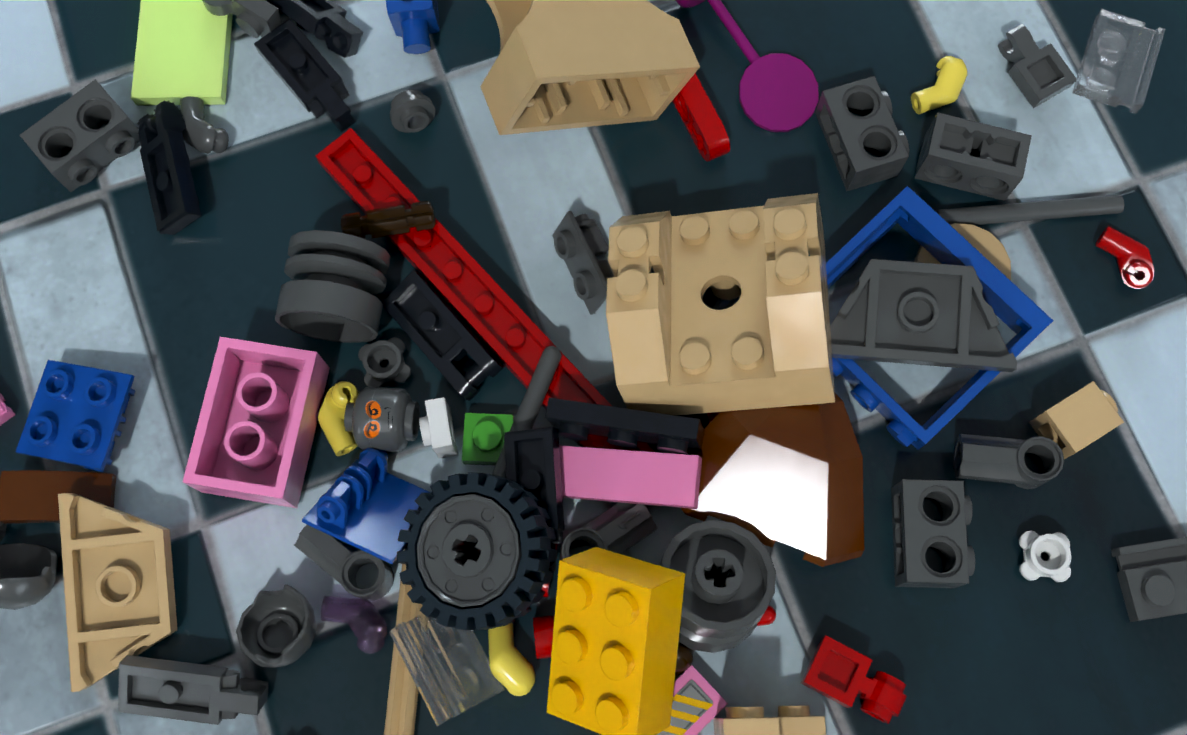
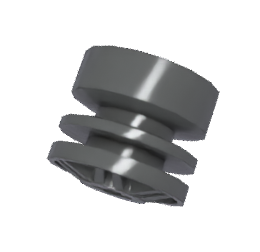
[275,230,391,343]

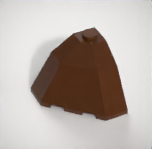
[681,393,865,567]

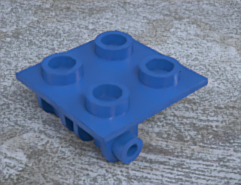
[15,360,135,473]
[302,448,431,564]

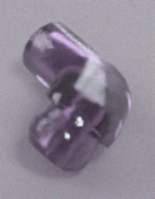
[321,596,388,653]

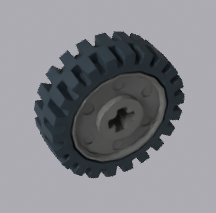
[397,472,557,630]

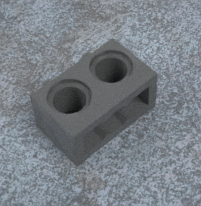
[815,76,910,191]
[19,79,140,192]
[914,113,1032,201]
[891,479,975,588]

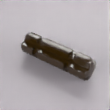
[341,201,436,239]

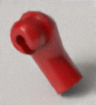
[1095,226,1154,289]

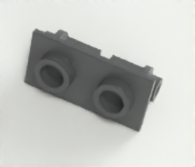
[552,211,614,315]

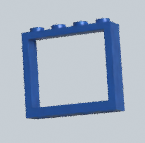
[826,186,1054,450]

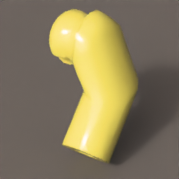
[911,56,968,114]
[317,381,359,456]
[488,623,536,696]

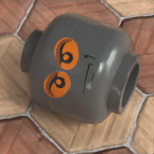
[344,386,420,452]

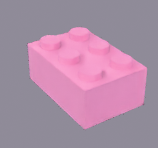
[182,337,330,508]

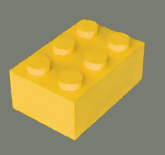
[546,547,685,735]

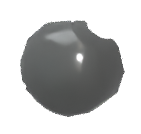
[0,543,57,610]
[236,585,317,668]

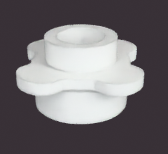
[1019,530,1071,582]

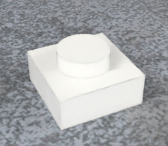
[419,397,458,458]

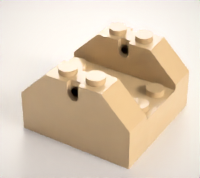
[606,193,835,415]

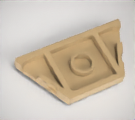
[58,493,177,692]

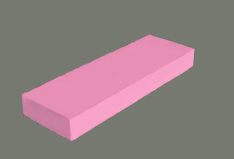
[559,445,702,509]

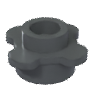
[358,337,411,387]

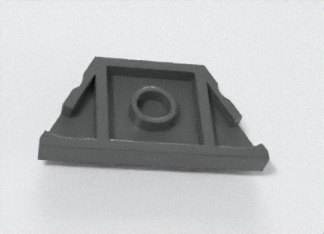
[830,259,1017,372]

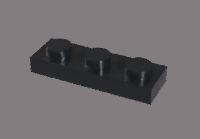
[545,398,705,455]

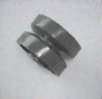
[660,520,776,653]

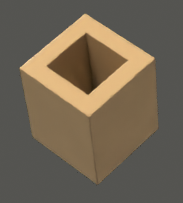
[1029,381,1124,459]

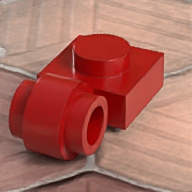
[801,635,907,724]

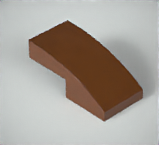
[0,470,116,524]

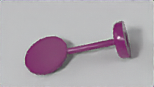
[675,0,819,132]

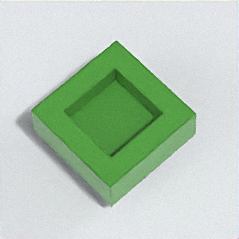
[462,413,515,466]

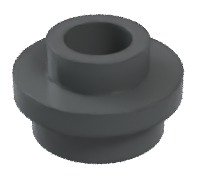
[390,90,435,133]

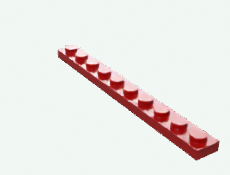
[315,128,655,452]

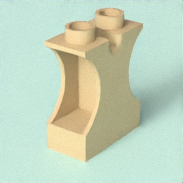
[480,0,700,135]

